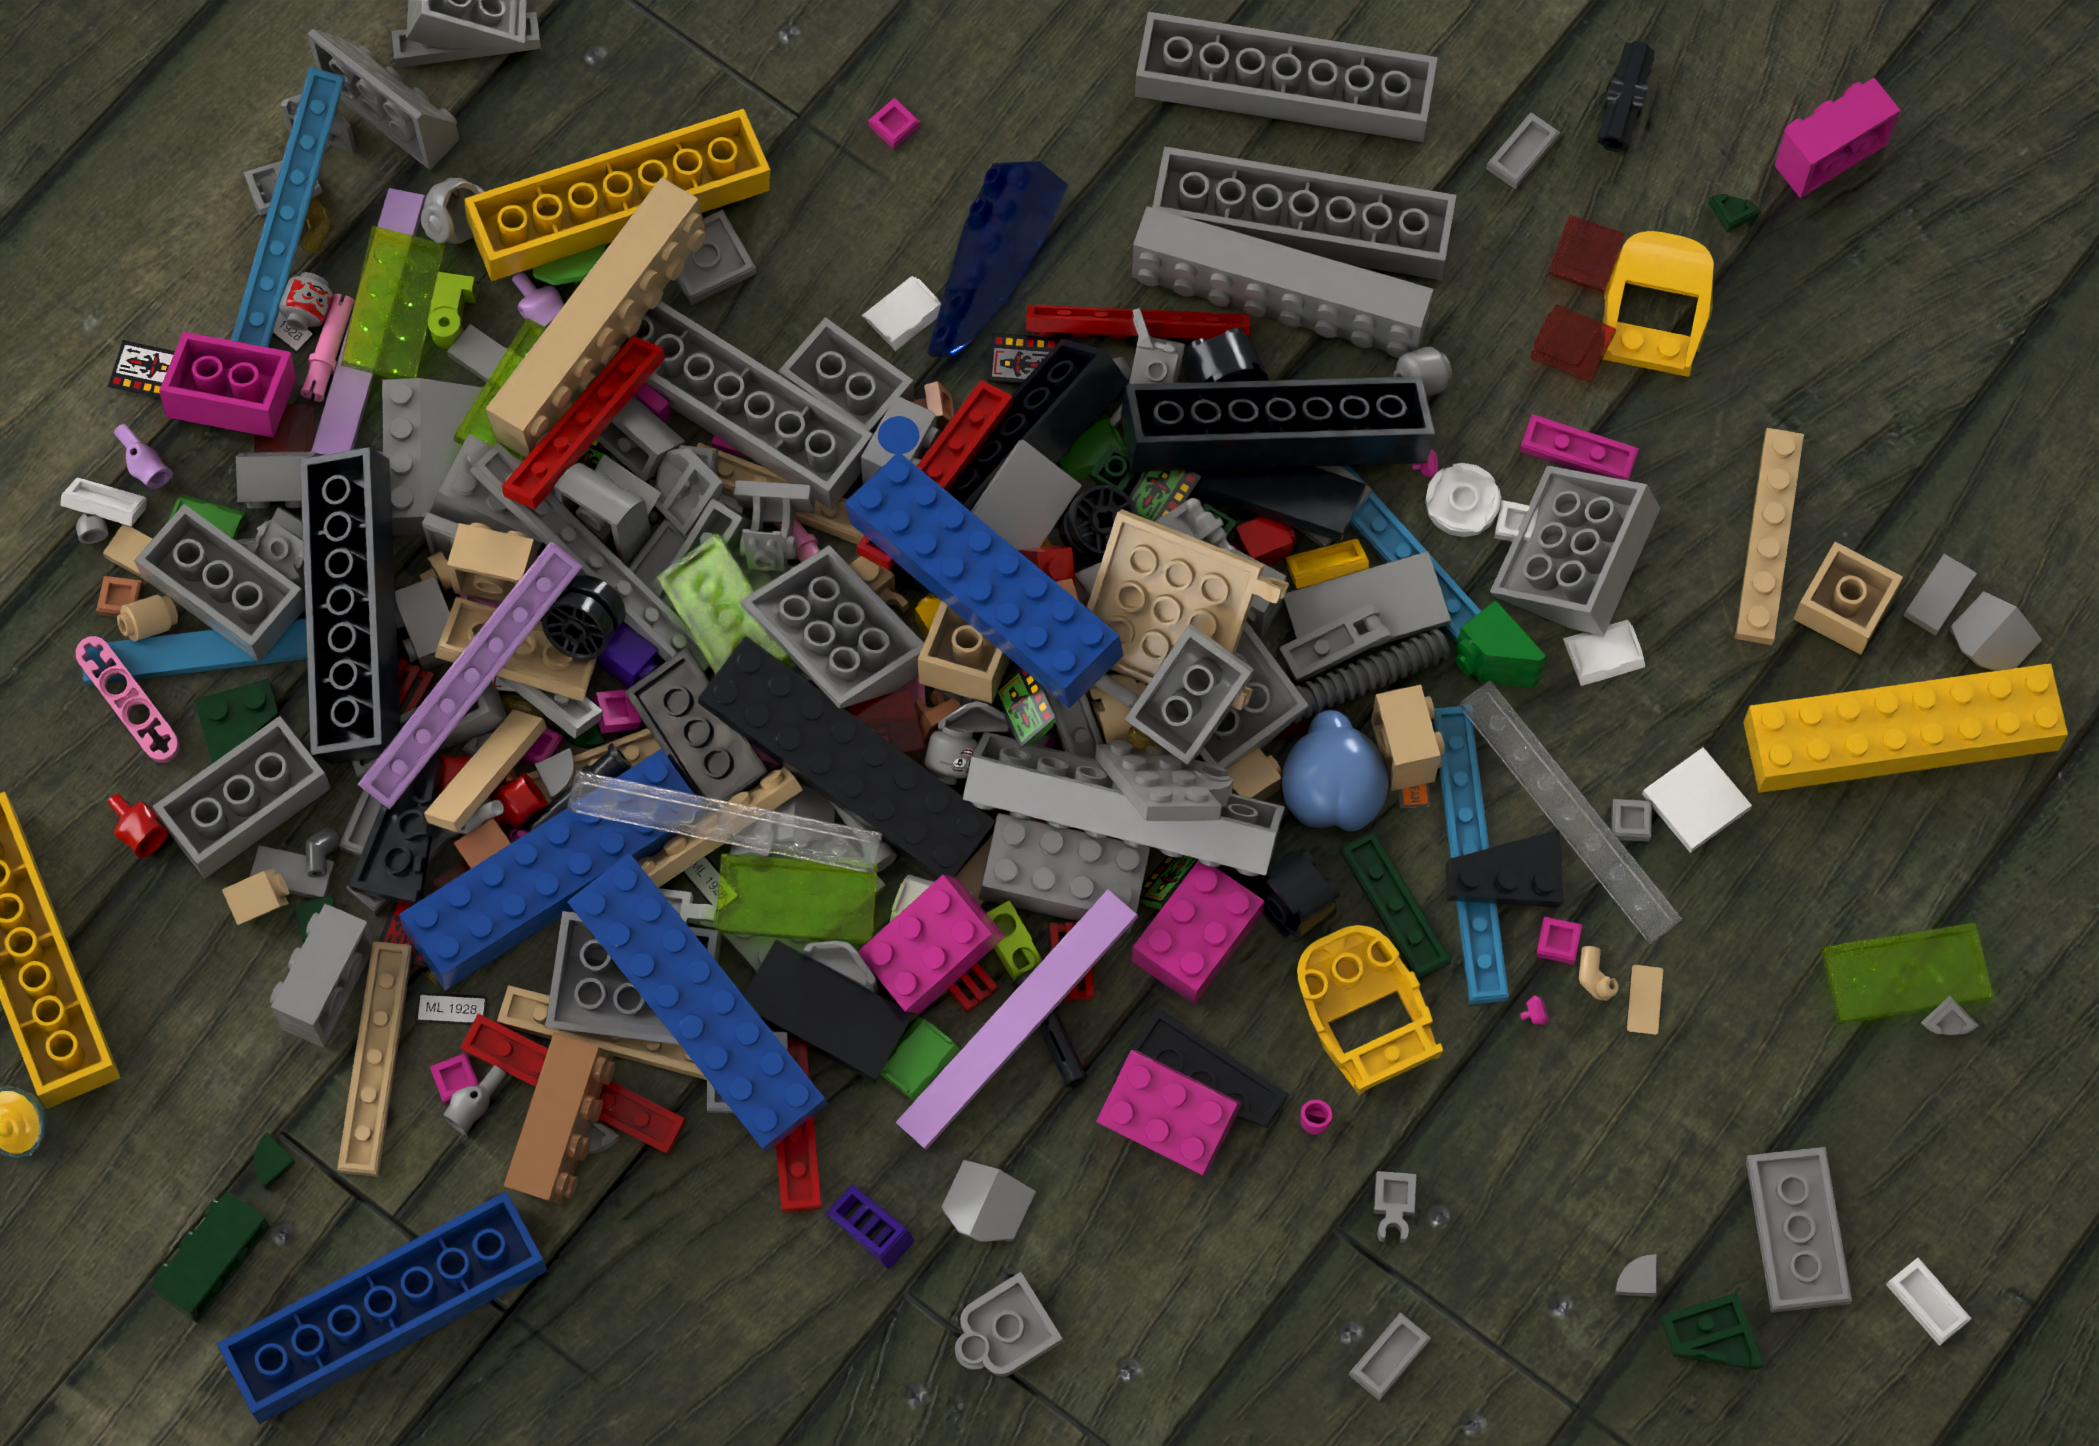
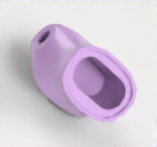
[512,271,565,335]
[114,424,173,489]

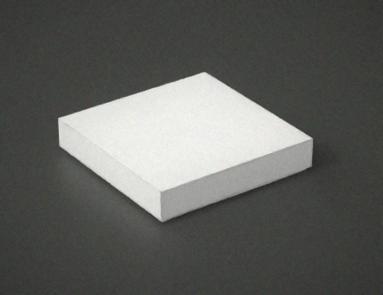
[1642,747,1752,853]

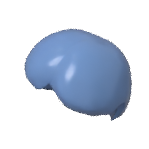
[1282,710,1389,831]

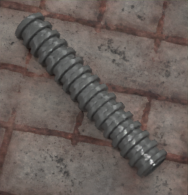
[1286,629,1450,728]

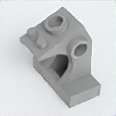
[734,480,816,571]

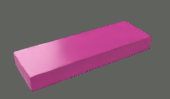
[1519,414,1639,481]

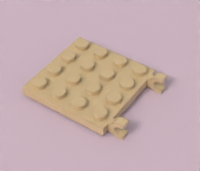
[1087,509,1289,710]

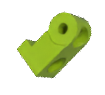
[428,272,478,349]
[986,900,1042,980]

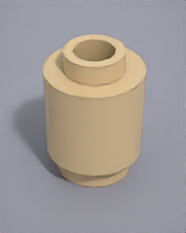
[117,595,178,642]

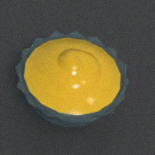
[0,1084,47,1160]

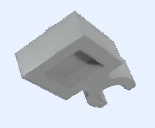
[1374,1171,1416,1243]

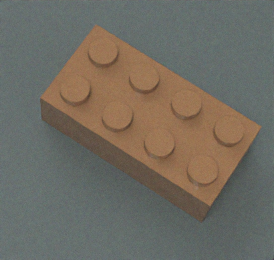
[504,1033,615,1206]

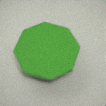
[533,244,607,285]

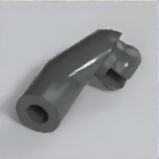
[305,828,341,878]

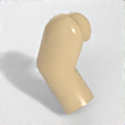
[1579,946,1619,1001]

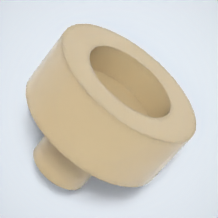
[419,551,453,591]

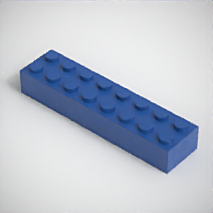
[845,451,1124,709]
[399,749,705,991]
[567,853,828,1153]
[217,1191,547,1424]

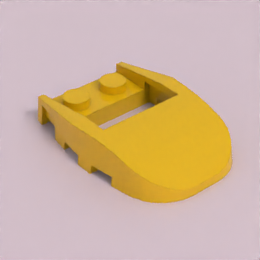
[1601,231,1714,377]
[1297,925,1443,1095]

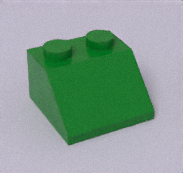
[1454,600,1546,688]

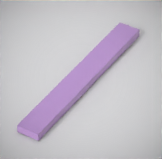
[311,188,425,456]
[357,541,583,809]
[896,889,1138,1150]

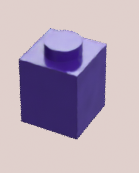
[598,623,659,689]

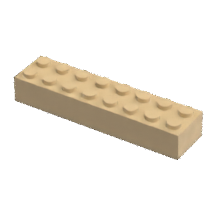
[486,177,706,458]

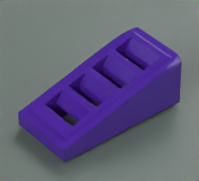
[826,1184,914,1269]

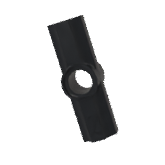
[1597,41,1655,152]

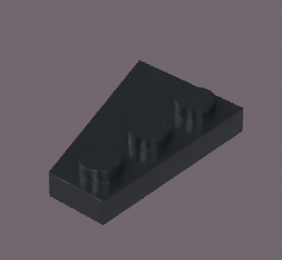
[1446,830,1564,907]

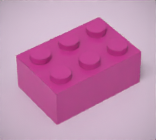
[1774,78,1901,198]
[159,332,296,438]
[1132,860,1265,1005]
[858,875,1005,1014]
[1096,1050,1242,1175]

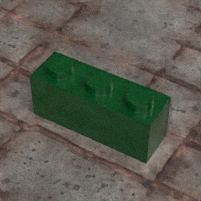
[152,1191,270,1323]

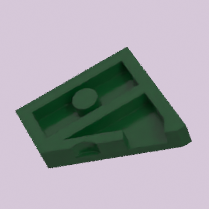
[194,678,280,764]
[1660,1292,1764,1370]

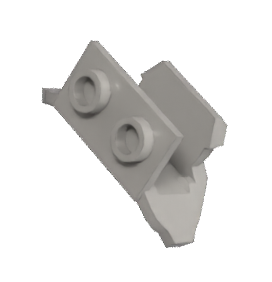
[1108,308,1185,428]
[235,507,305,591]

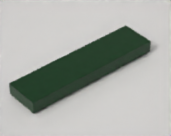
[1339,830,1451,981]

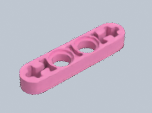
[76,636,180,763]

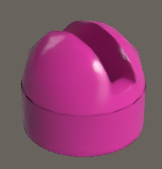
[1300,1100,1332,1135]

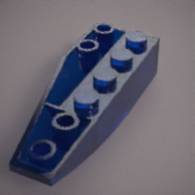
[927,161,1069,357]

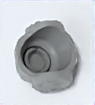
[421,178,485,244]

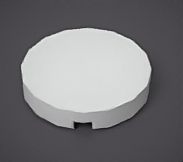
[1425,463,1501,537]

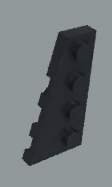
[349,753,444,906]
[1114,1008,1289,1128]

